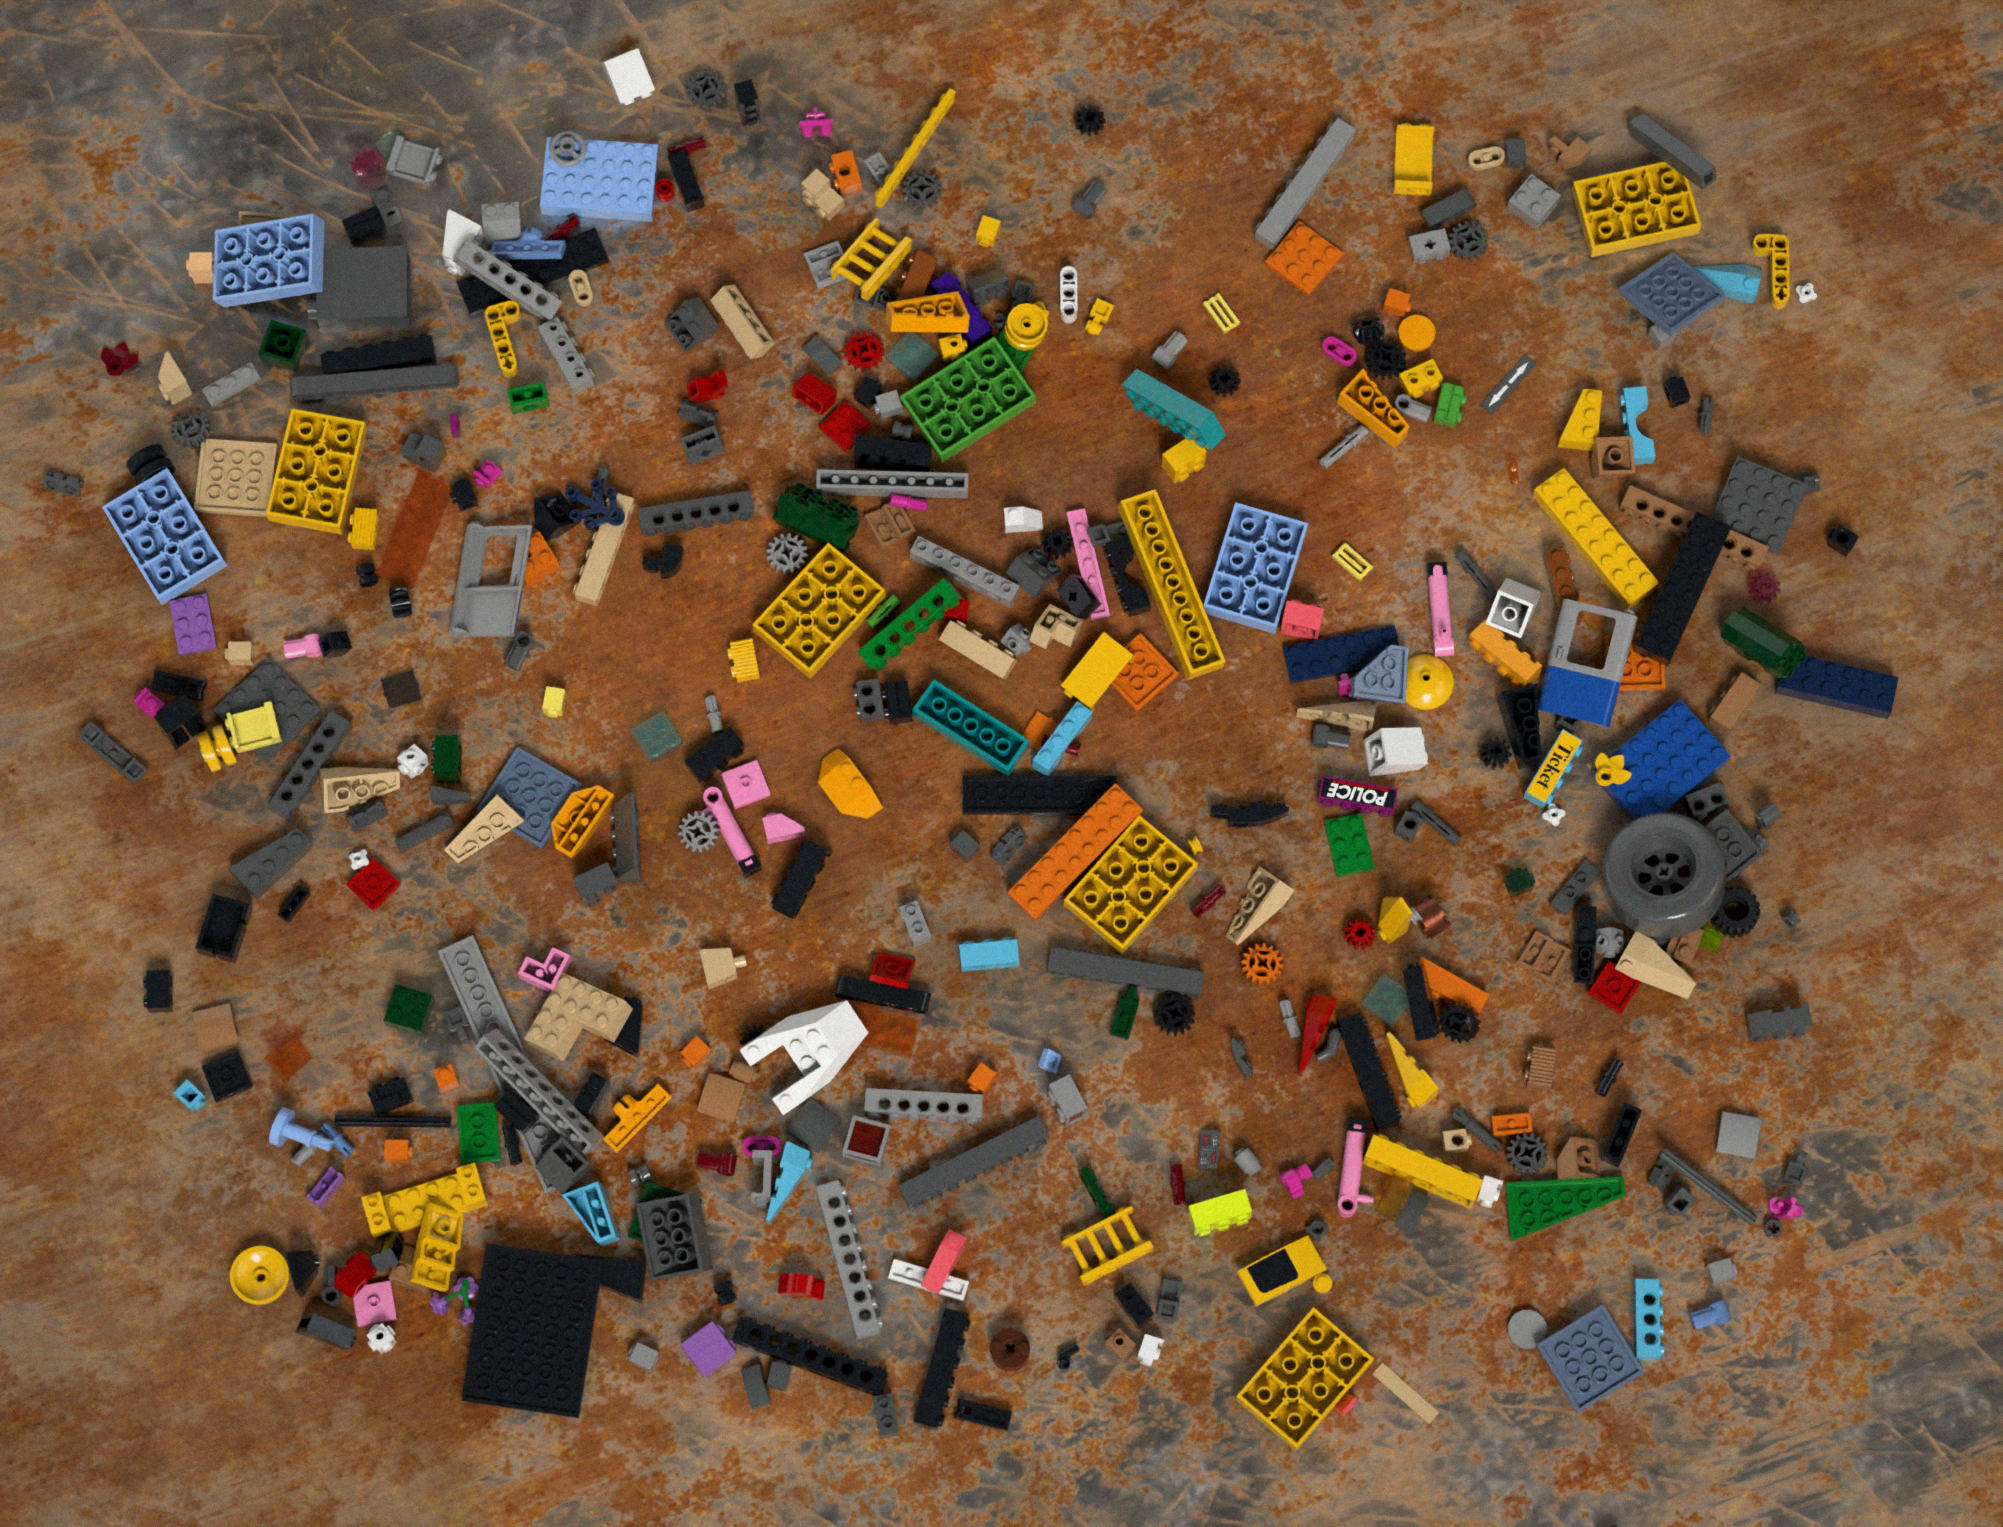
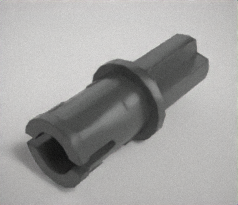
[1699,397,1714,435]

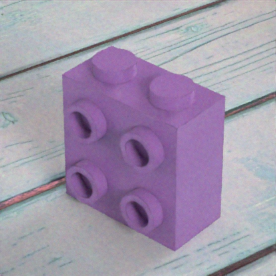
[681,1321,737,1379]

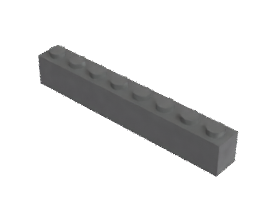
[1047,946,1204,999]
[898,1116,1049,1210]

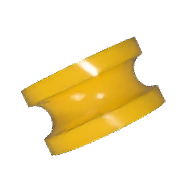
[1186,836,1203,856]

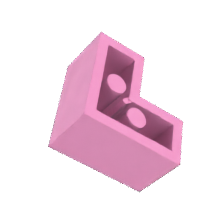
[518,947,572,993]

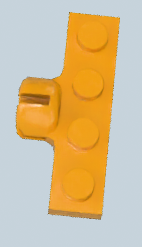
[603,1084,672,1153]

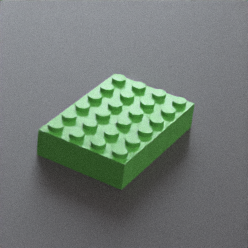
[900,337,1036,463]

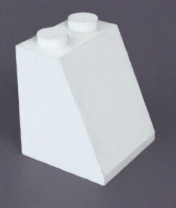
[601,48,655,106]
[442,209,484,276]
[1485,578,1542,638]
[1363,727,1428,777]

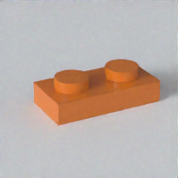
[1491,1113,1533,1137]

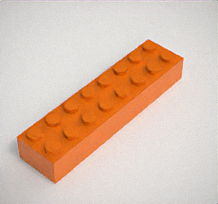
[1007,783,1143,922]

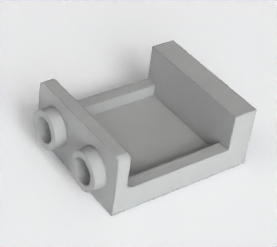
[386,135,443,187]
[751,1150,774,1208]

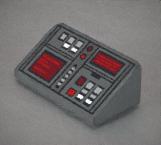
[1198,1130,1221,1171]

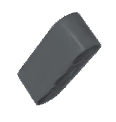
[1421,189,1477,230]

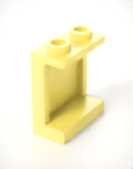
[225,701,282,753]

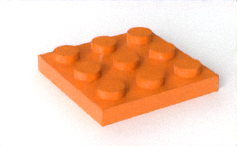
[1265,221,1344,296]
[1111,633,1179,712]
[1604,633,1666,691]

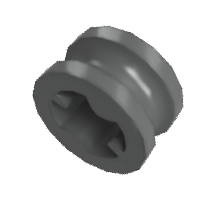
[1781,910,1801,929]
[1764,1219,1782,1239]

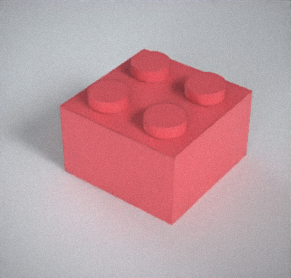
[1280,600,1324,640]

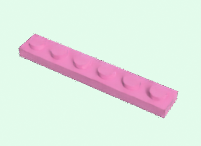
[1066,508,1110,620]

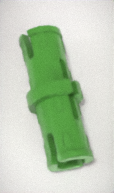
[865,594,901,629]

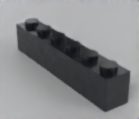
[320,334,437,375]
[1337,1013,1402,1132]
[914,1308,971,1431]

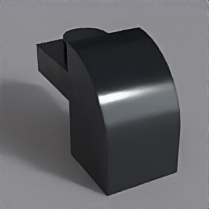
[642,544,684,579]

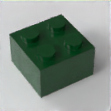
[258,320,309,372]
[431,735,462,783]
[383,984,435,1037]

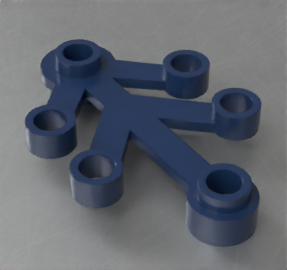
[565,479,625,530]

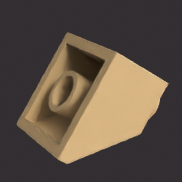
[158,351,192,405]

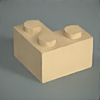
[801,168,845,221]
[1029,604,1083,649]

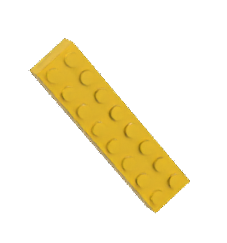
[1532,468,1659,610]

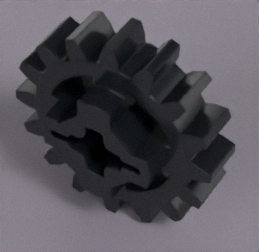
[1365,339,1406,380]
[1153,994,1195,1037]
[1438,1001,1481,1043]

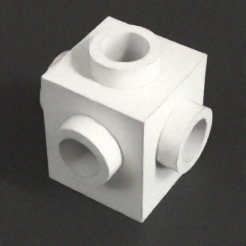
[397,744,429,779]
[366,1323,396,1354]

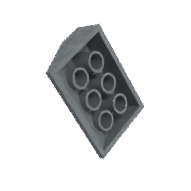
[611,793,642,884]
[636,1192,713,1281]

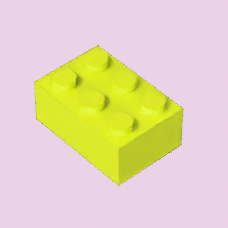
[1187,1189,1252,1237]

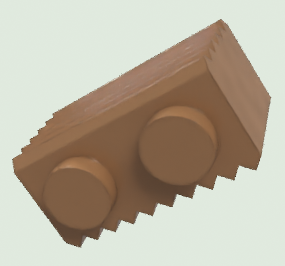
[1524,1045,1556,1090]

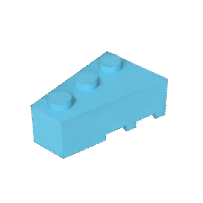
[562,1181,621,1246]

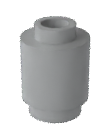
[1234,1147,1262,1177]

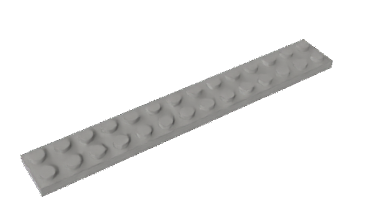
[438,935,582,1194]

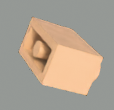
[186,252,214,284]

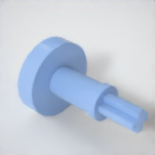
[269,1107,333,1152]

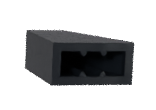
[603,996,644,1058]
[296,1313,356,1350]

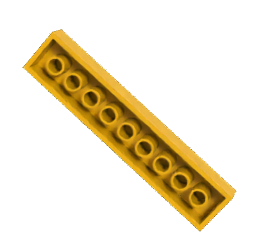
[1118,489,1226,680]

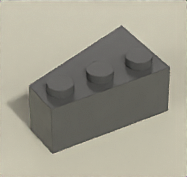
[1746,1002,1812,1043]

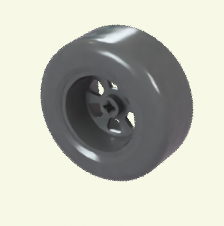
[1603,812,1726,938]

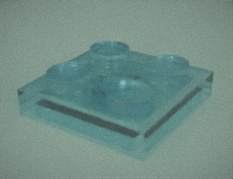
[885,332,938,382]
[630,711,683,763]
[1361,973,1409,1028]

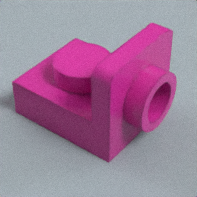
[473,459,503,489]
[134,687,166,720]

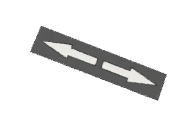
[1480,355,1537,414]

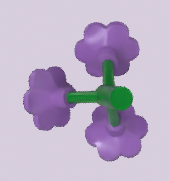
[429,1277,479,1324]

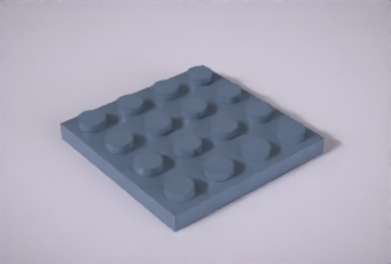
[1618,251,1725,337]
[476,747,583,850]
[1535,1304,1644,1413]

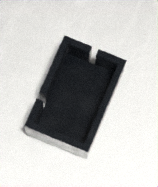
[154,694,207,750]
[195,894,253,964]

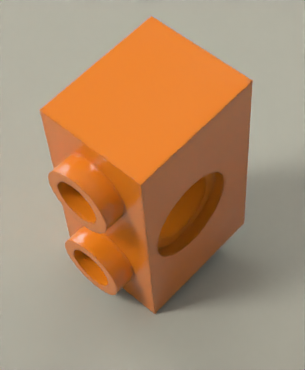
[828,150,862,195]

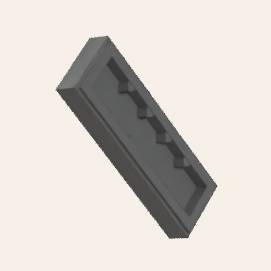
[1550,860,1601,916]

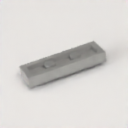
[202,362,261,407]

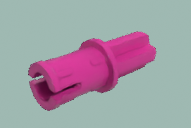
[889,493,927,511]

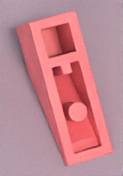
[921,1229,967,1294]

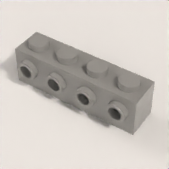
[538,317,594,395]

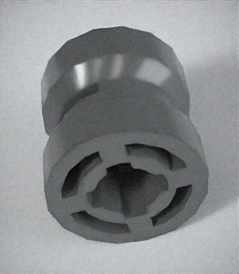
[891,421,914,442]
[627,1163,652,1188]

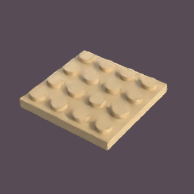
[193,439,278,517]

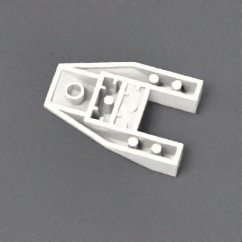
[739,1000,869,1115]

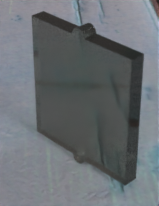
[381,670,422,709]

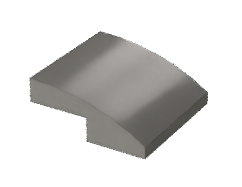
[803,241,852,289]
[1716,1111,1761,1159]

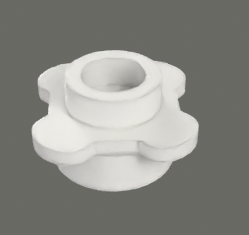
[1795,283,1817,303]
[1542,804,1565,826]
[349,849,369,870]

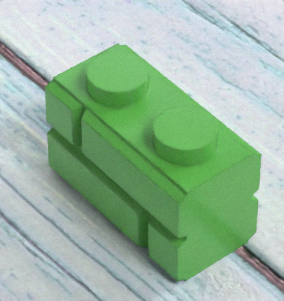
[1433,383,1467,428]

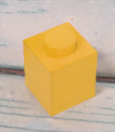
[976,215,1001,247]

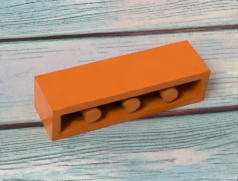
[1418,957,1490,1019]

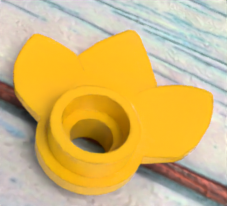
[1595,753,1632,786]

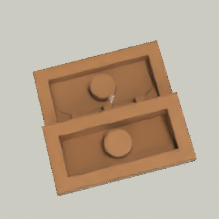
[863,503,916,550]
[1517,931,1572,985]
[192,1003,239,1052]
[697,1072,747,1123]

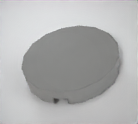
[1507,1310,1547,1350]

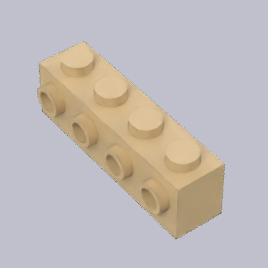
[710,284,775,359]
[938,620,1018,680]

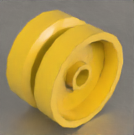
[1004,303,1048,351]
[196,724,237,773]

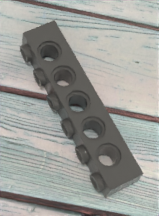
[638,490,754,537]
[268,711,352,822]

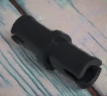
[1595,1058,1624,1097]
[502,1125,523,1166]

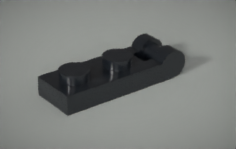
[150,670,208,702]
[954,1399,1012,1432]

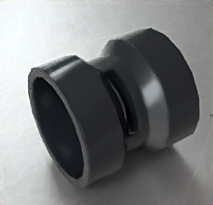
[355,563,379,588]
[713,1281,737,1306]

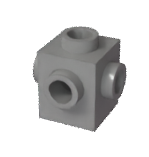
[1000,623,1033,657]
[1595,927,1624,958]

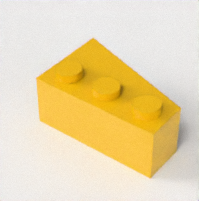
[1558,389,1602,451]

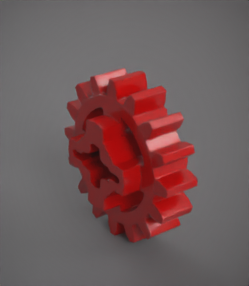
[843,331,884,372]

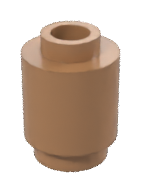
[729,1060,760,1085]

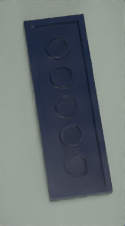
[1283,625,1399,684]

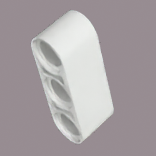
[1060,266,1077,323]

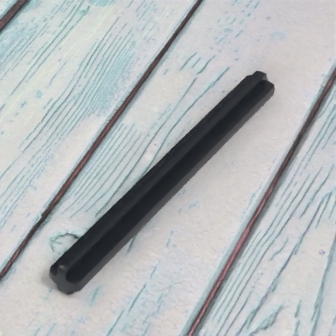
[334,1115,451,1128]

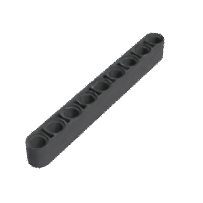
[290,364,459,401]

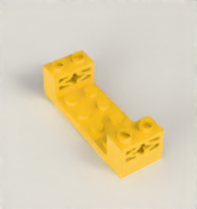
[361,1163,488,1240]

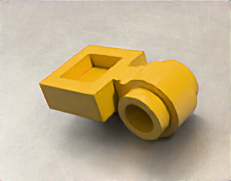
[1085,298,1114,336]

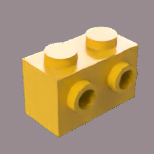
[1398,359,1443,399]

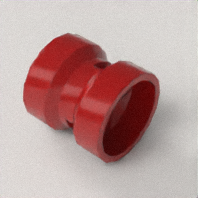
[655,178,675,203]

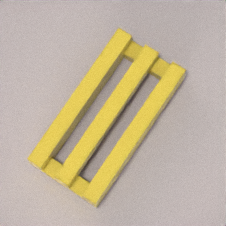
[1203,293,1240,334]
[1332,543,1373,581]

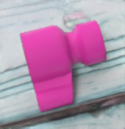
[1280,1163,1312,1200]

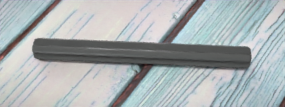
[1659,1148,1758,1225]

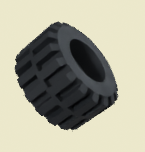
[1711,886,1760,938]

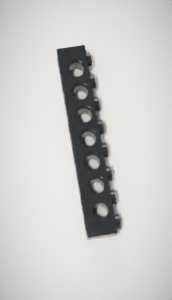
[732,1316,889,1396]

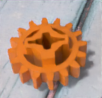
[1241,943,1283,986]

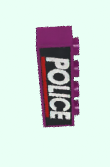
[1317,776,1398,817]

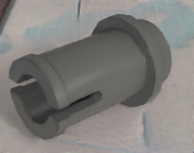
[1311,1157,1335,1181]

